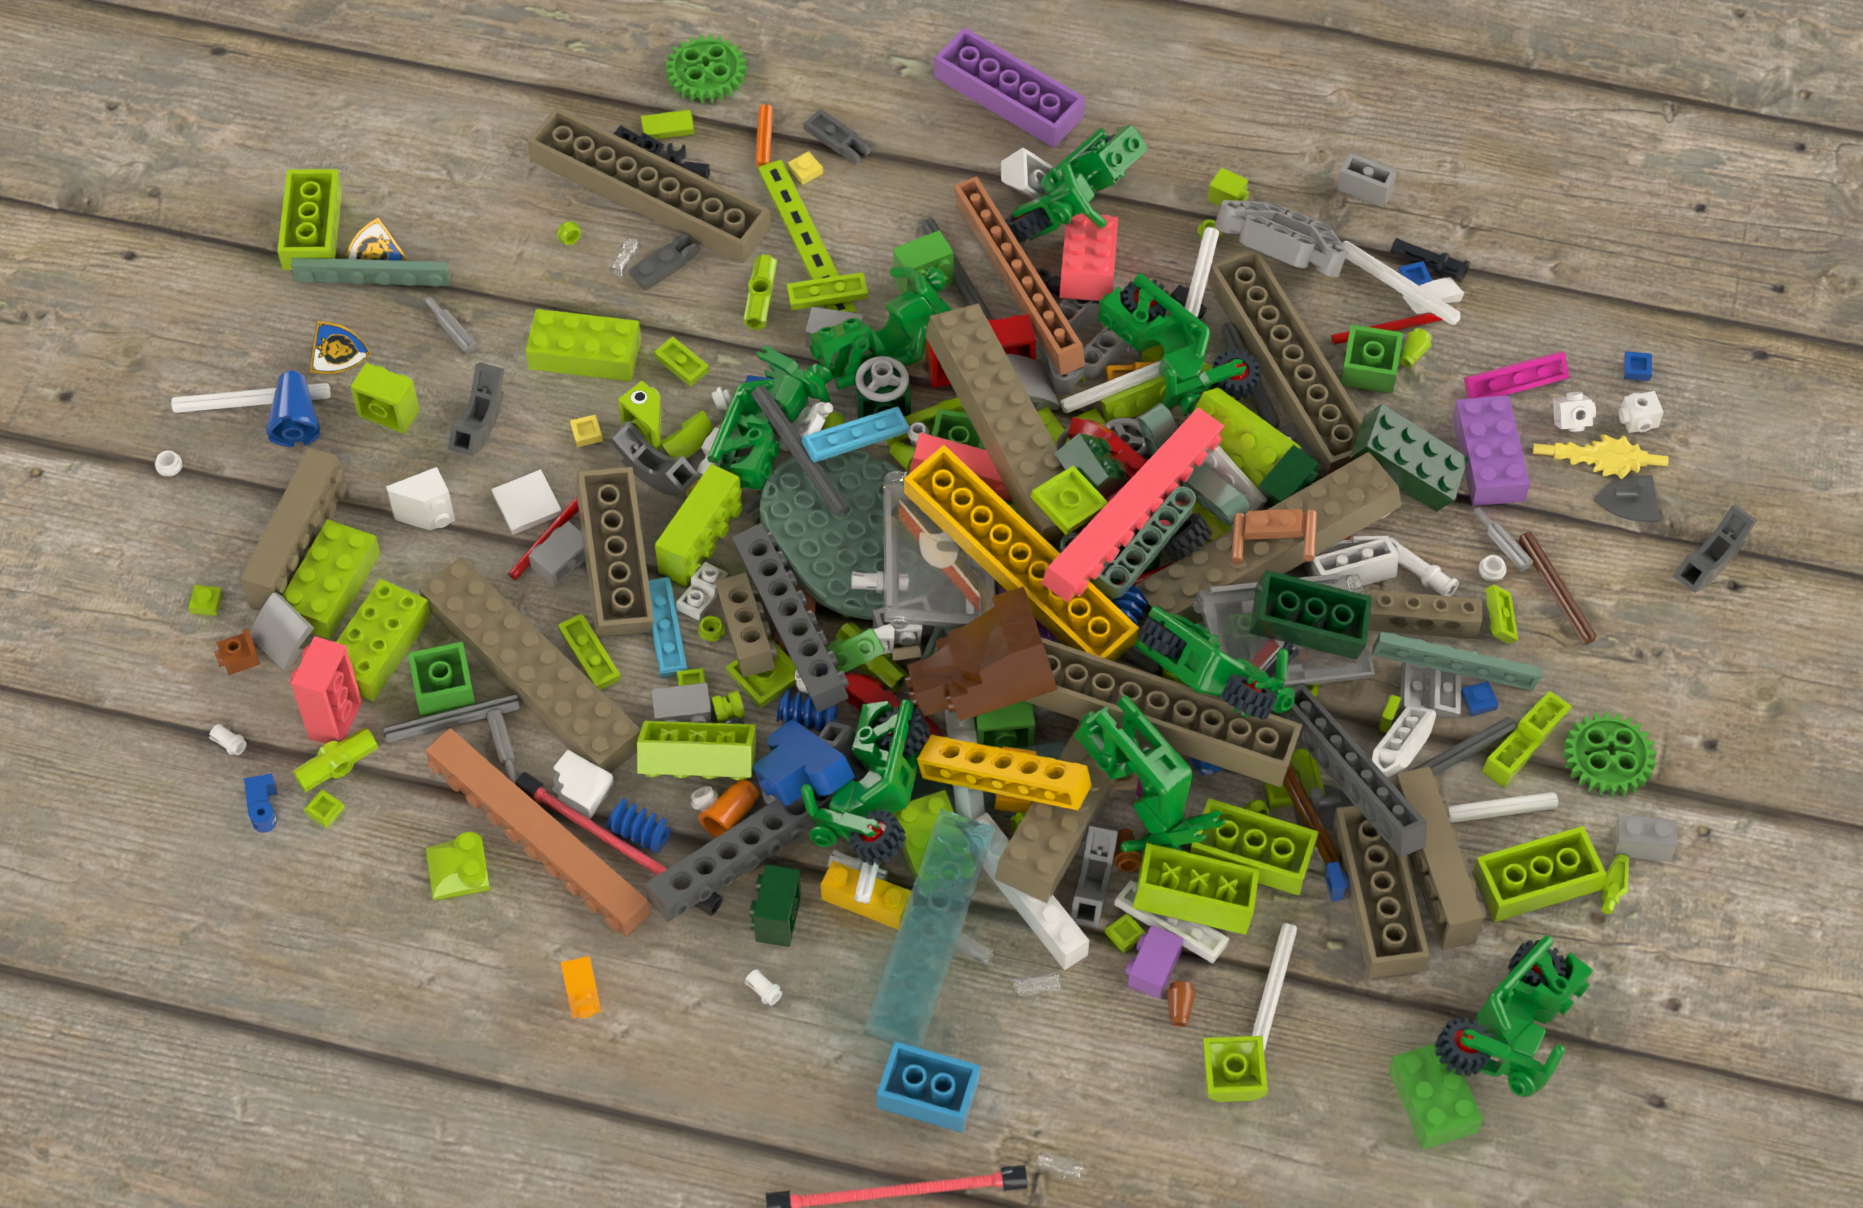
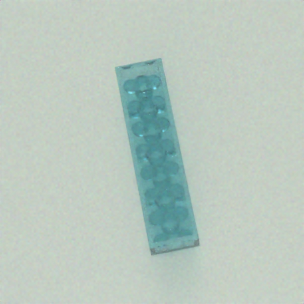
[863,809,995,1048]

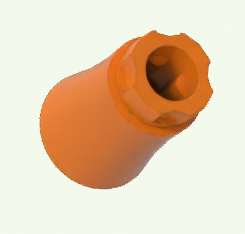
[698,779,760,838]

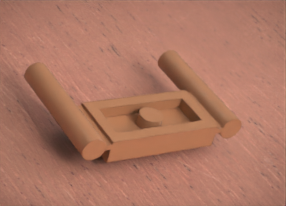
[1231,509,1317,564]

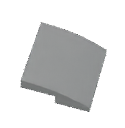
[1006,354,1060,410]
[250,592,314,672]
[1400,662,1462,717]

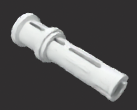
[1390,538,1459,596]

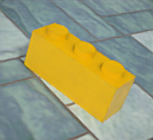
[821,861,912,931]

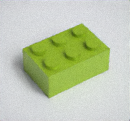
[893,790,975,896]

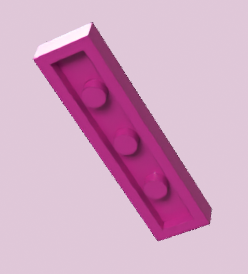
[1463,351,1569,399]

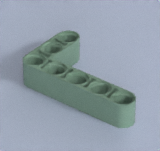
[1137,403,1251,526]
[1058,486,1196,599]

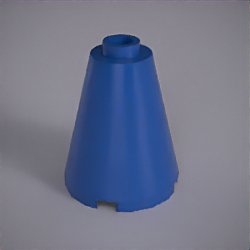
[266,370,320,447]

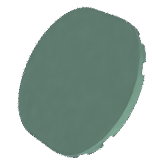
[759,449,947,620]

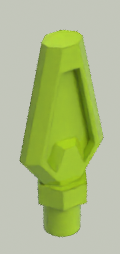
[1601,854,1629,914]

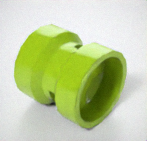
[711,690,745,723]

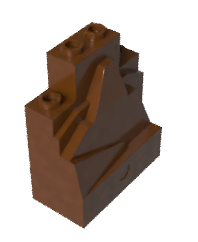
[905,586,1058,722]

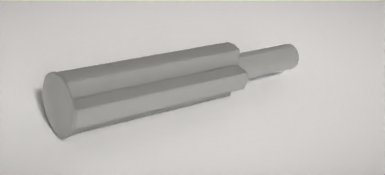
[425,297,478,355]
[1473,507,1534,572]
[486,710,517,784]

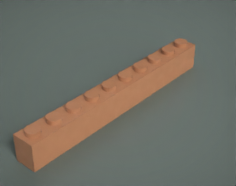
[953,176,1085,376]
[425,728,651,936]

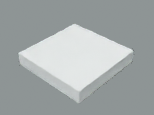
[491,470,562,535]

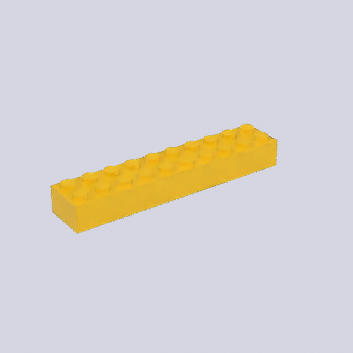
[904,445,1139,662]

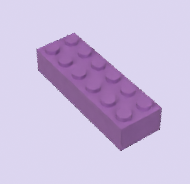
[934,27,1085,148]

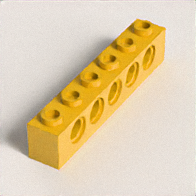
[917,735,1092,810]

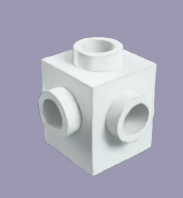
[1618,391,1664,433]
[1553,392,1596,432]

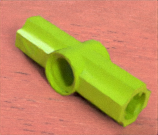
[743,254,777,331]
[835,622,909,693]
[292,727,378,792]

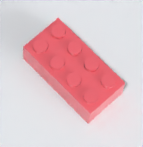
[1060,213,1118,301]
[290,636,362,744]

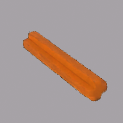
[756,104,773,167]

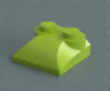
[426,832,491,901]
[1203,1036,1268,1102]

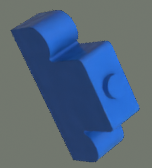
[752,719,855,806]

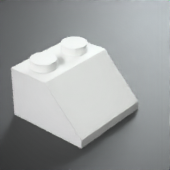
[386,467,455,531]

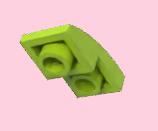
[661,410,714,459]

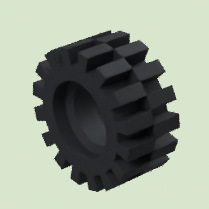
[1163,513,1213,561]

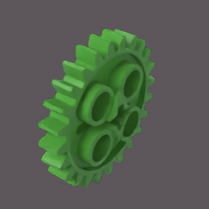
[666,34,747,104]
[1563,711,1657,798]

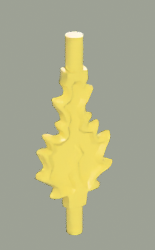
[1533,434,1669,479]

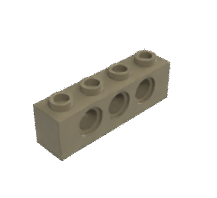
[715,572,778,677]
[1369,590,1482,639]

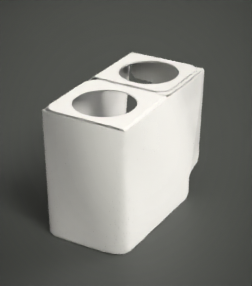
[552,750,614,820]

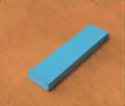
[801,407,910,463]
[648,576,688,679]

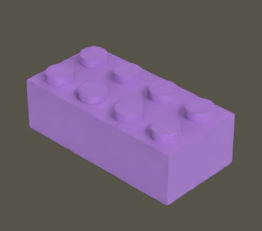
[1452,395,1530,506]

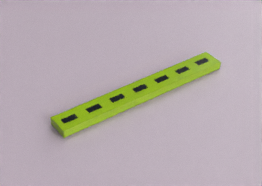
[758,159,857,313]

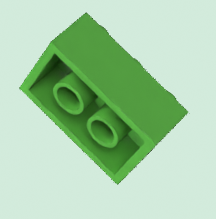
[1388,1043,1483,1150]

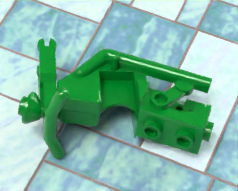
[810,266,951,390]
[707,346,832,490]
[1073,695,1226,852]

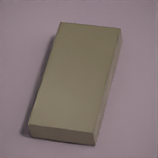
[892,644,924,660]

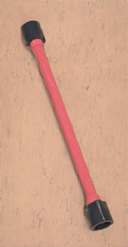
[515,772,723,916]
[765,1165,1028,1208]

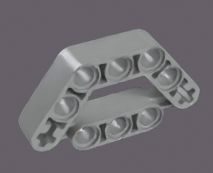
[1215,200,1347,277]
[1038,288,1131,395]

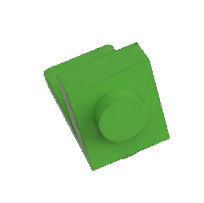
[826,628,885,673]

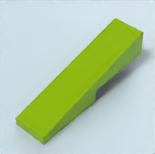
[1482,691,1572,788]

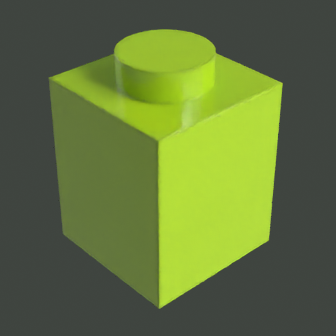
[1208,168,1250,206]

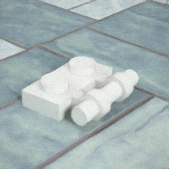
[779,402,833,451]

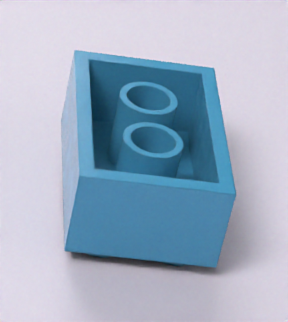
[877,1041,981,1133]

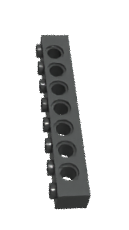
[732,523,849,712]
[1278,684,1427,857]
[645,788,836,922]

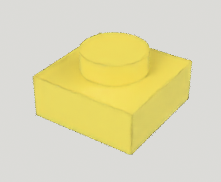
[788,151,823,185]
[570,414,603,448]

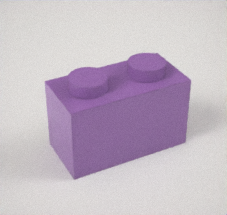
[1125,925,1184,999]

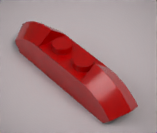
[1068,417,1168,501]
[844,672,945,748]

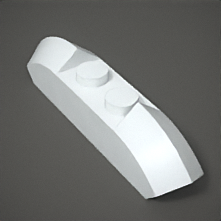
[1372,706,1436,777]
[945,709,985,824]

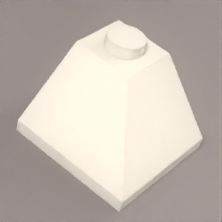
[1001,148,1054,200]

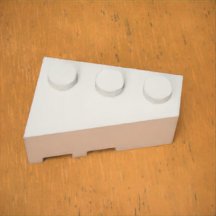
[1303,536,1399,590]

